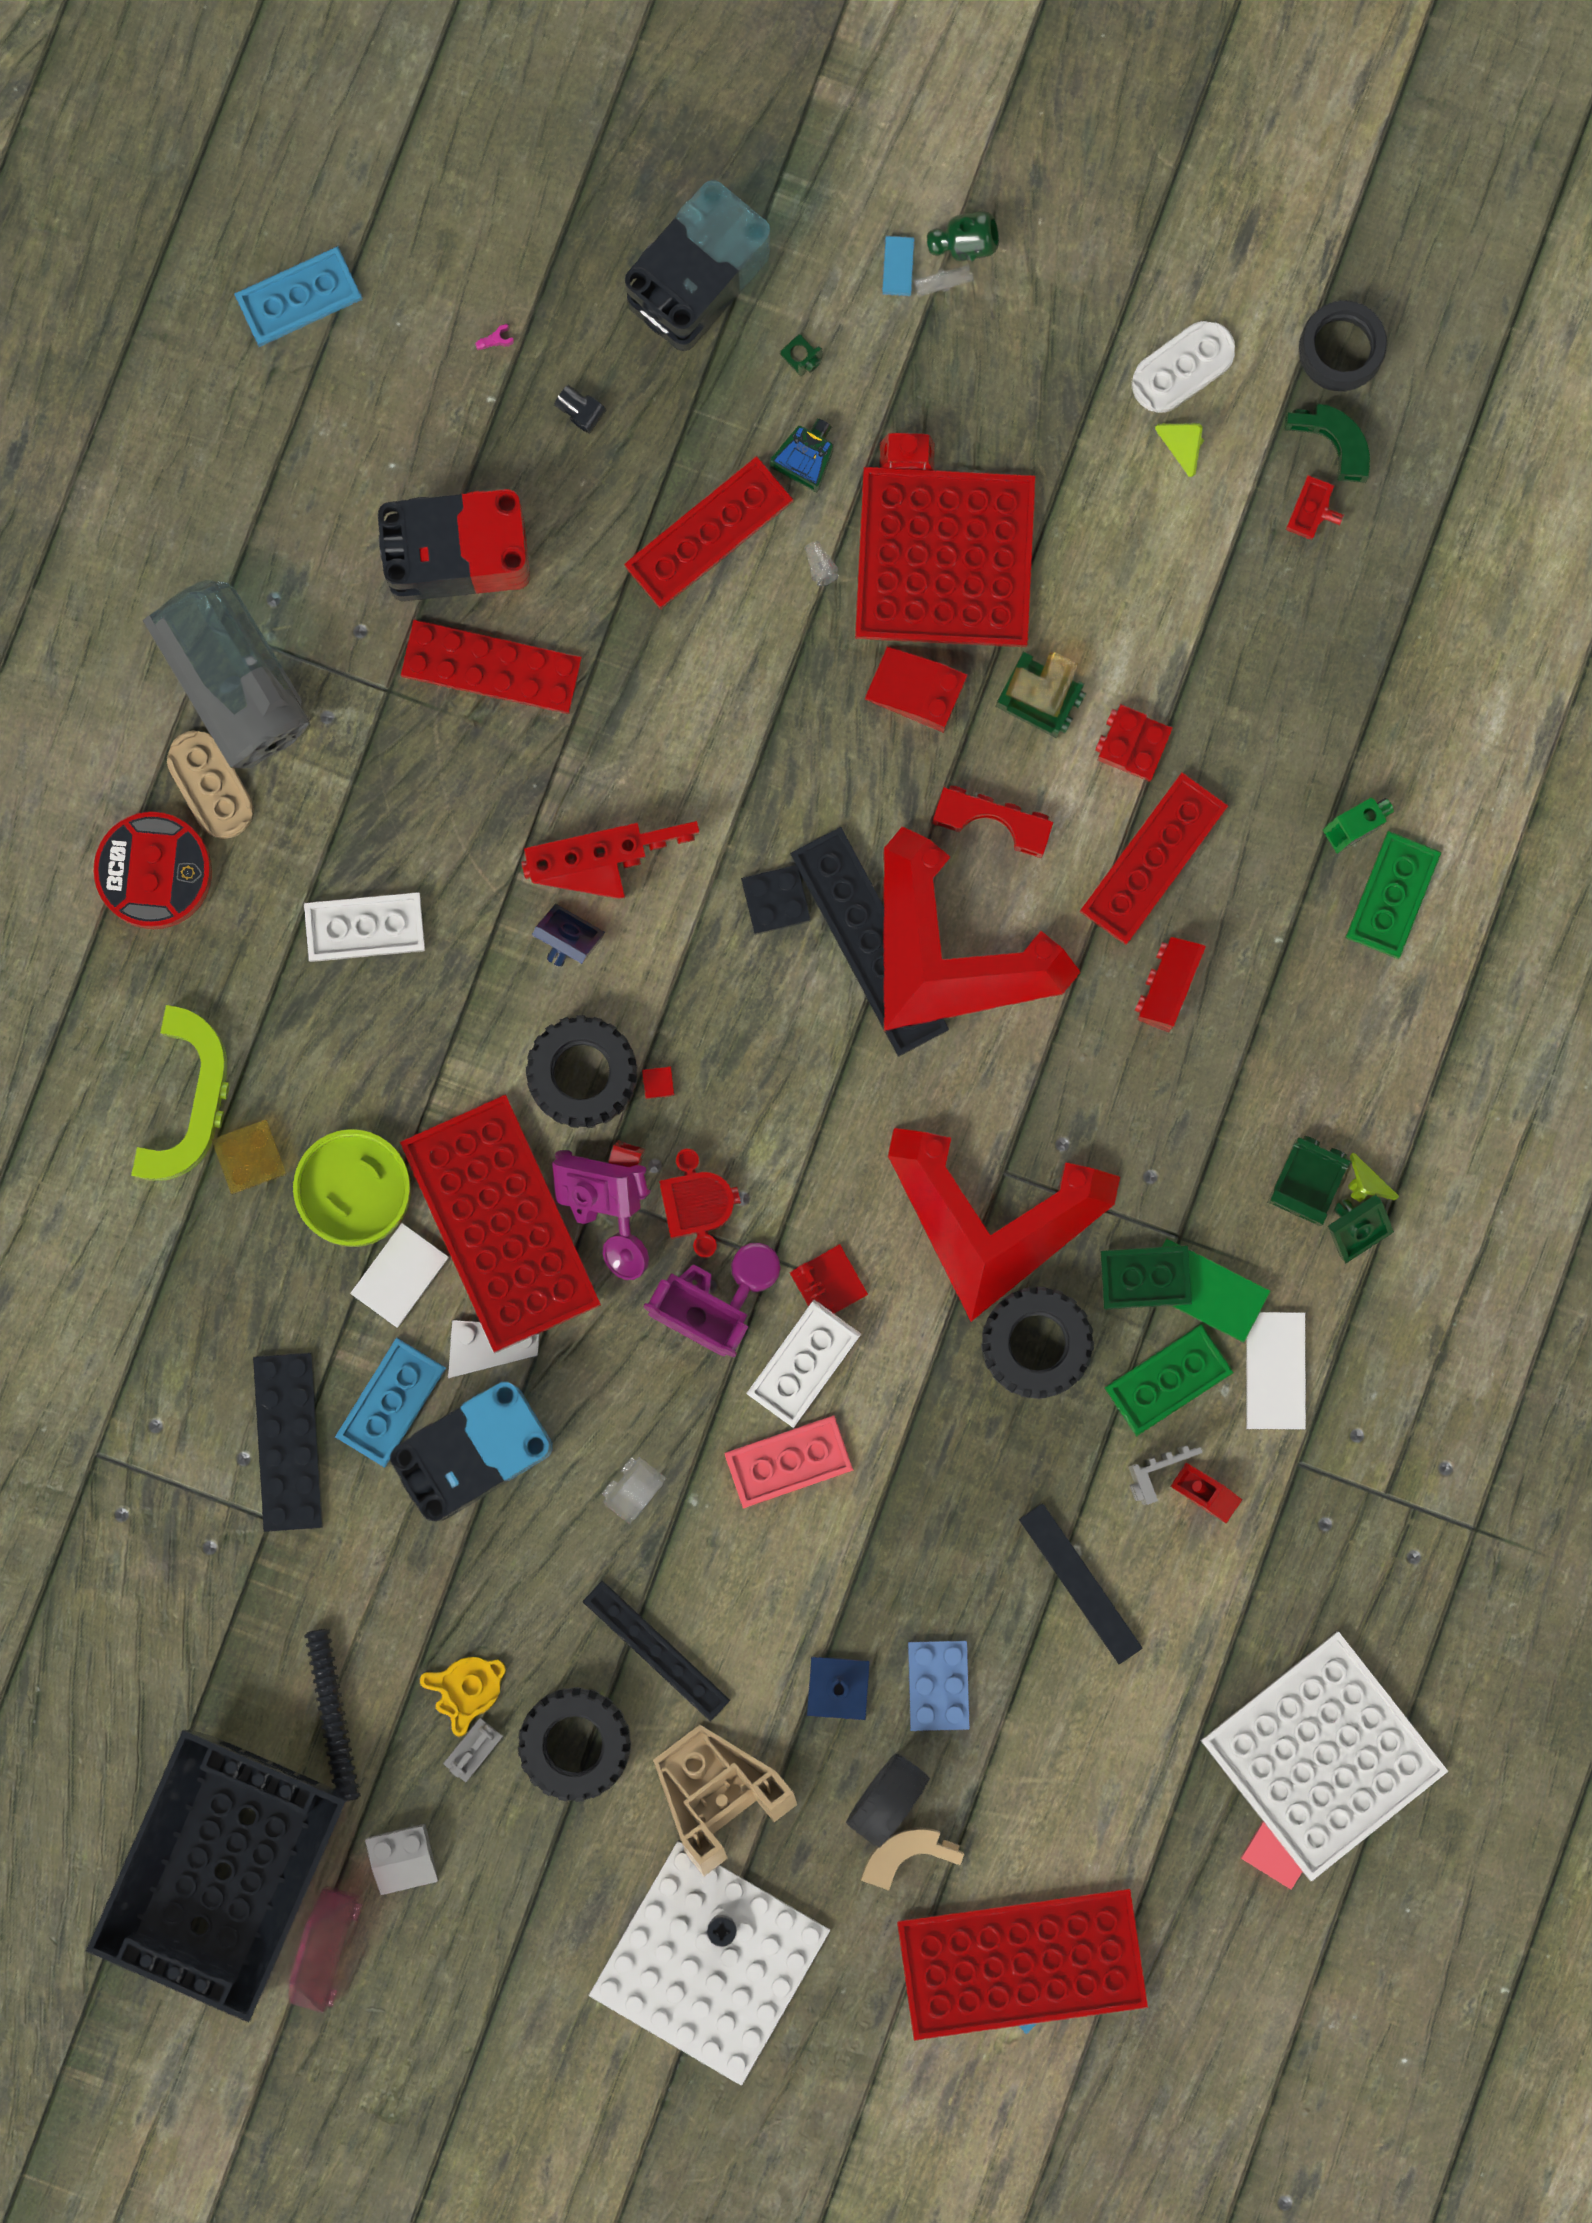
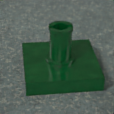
[1328,1194,1394,1264]

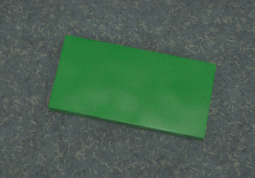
[1345,831,1442,959]
[1162,1238,1271,1343]
[1104,1324,1234,1437]

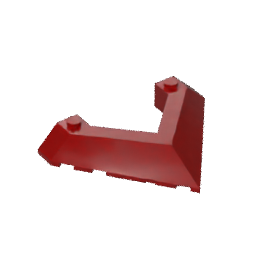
[883,826,1081,1031]
[888,1128,1120,1322]

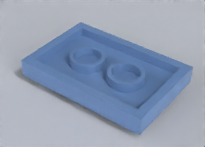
[908,1641,969,1731]

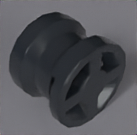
[707,1915,737,1947]

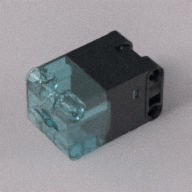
[625,180,770,351]

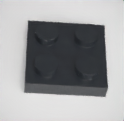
[741,865,811,935]

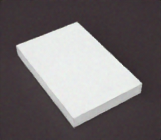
[350,1223,449,1328]

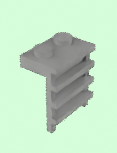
[1128,1446,1203,1505]

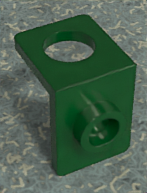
[780,334,822,377]

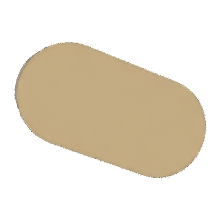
[167,731,253,839]

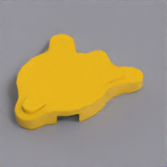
[420,1657,506,1737]

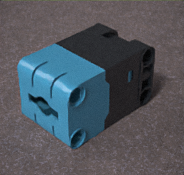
[390,1382,553,1521]

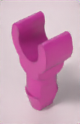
[475,324,514,350]

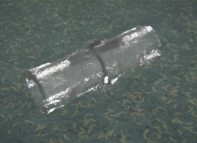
[913,264,973,297]

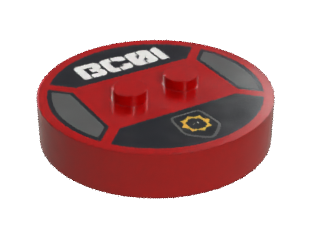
[93,812,212,929]

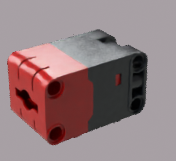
[378,489,530,602]

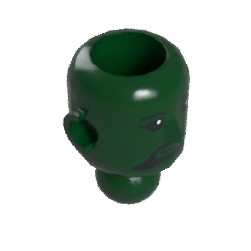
[927,211,999,262]

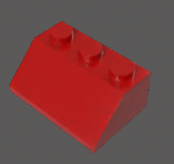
[1134,937,1206,1033]

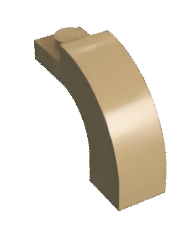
[861,1828,964,1890]

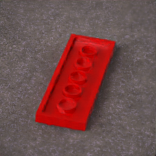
[624,456,793,610]
[401,620,582,714]
[1079,772,1228,945]

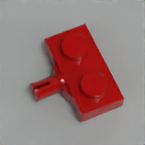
[1286,475,1344,540]

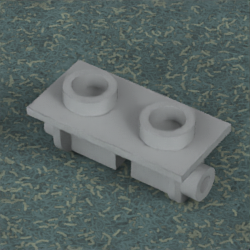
[444,1718,503,1782]

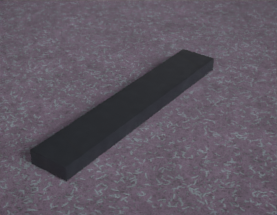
[1019,1503,1143,1665]
[582,1580,730,1722]

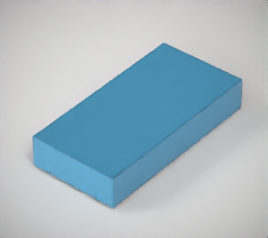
[882,236,914,296]

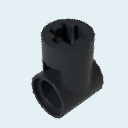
[554,385,607,434]

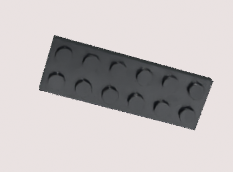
[253,1353,323,1532]

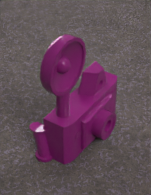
[552,1150,650,1280]
[643,1242,781,1357]

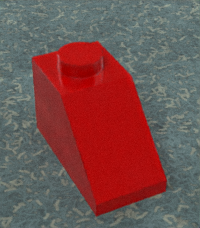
[1170,1463,1242,1524]

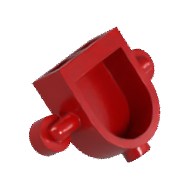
[659,1148,741,1258]

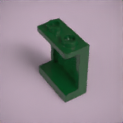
[995,651,1086,738]
[1267,1135,1351,1227]

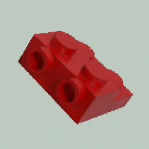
[1095,704,1172,782]

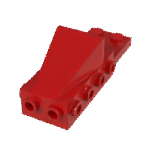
[521,821,700,900]

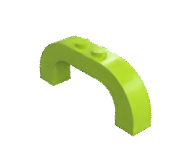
[131,1005,230,1181]

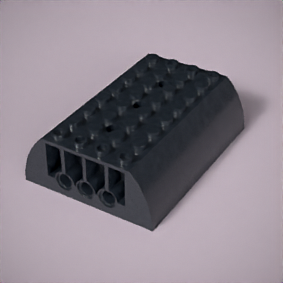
[86,1730,346,2023]

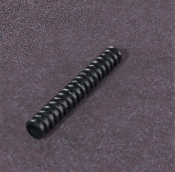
[304,1628,361,1802]

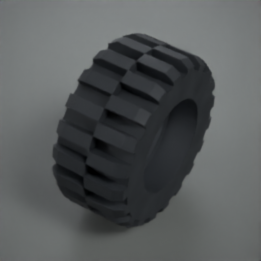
[526,1015,637,1128]
[981,1287,1094,1399]
[518,1687,631,1802]

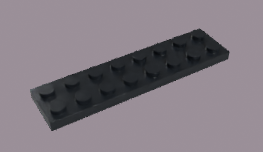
[790,827,949,1057]

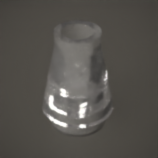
[804,541,838,586]

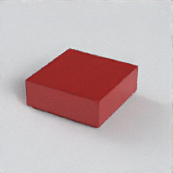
[642,1066,674,1099]

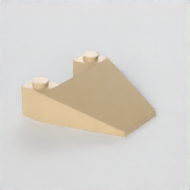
[653,1725,797,1876]

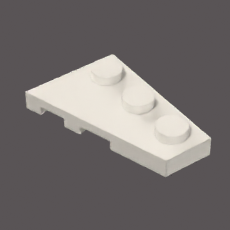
[448,1320,540,1378]

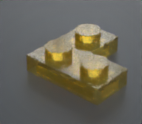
[1006,652,1078,717]

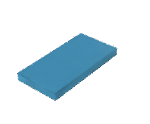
[234,246,362,347]
[335,1337,446,1468]

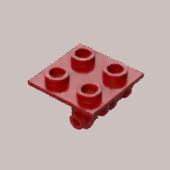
[789,1244,868,1314]

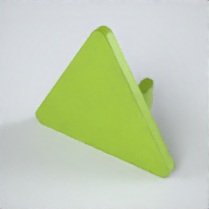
[1155,423,1204,477]
[1348,1153,1399,1202]

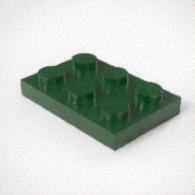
[1101,1246,1192,1310]

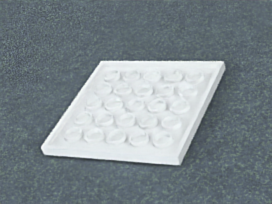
[1200,1632,1448,1881]
[589,1841,830,2086]

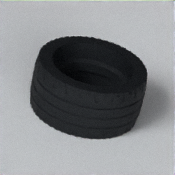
[1299,300,1387,392]
[846,1753,930,1848]

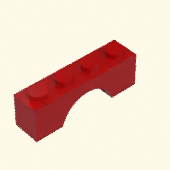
[932,785,1054,859]

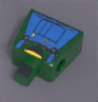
[770,418,834,493]

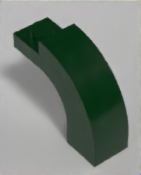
[1284,404,1370,483]

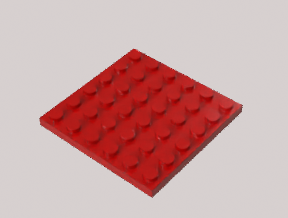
[855,467,1035,648]

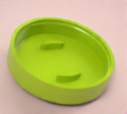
[293,1129,411,1247]

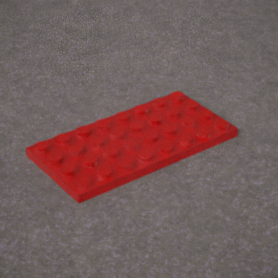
[400,1095,601,1354]
[897,1889,1148,2041]

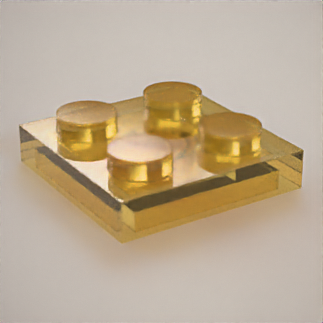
[211,1120,287,1195]

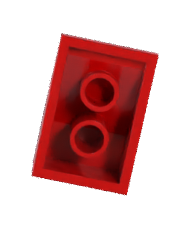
[864,646,967,733]

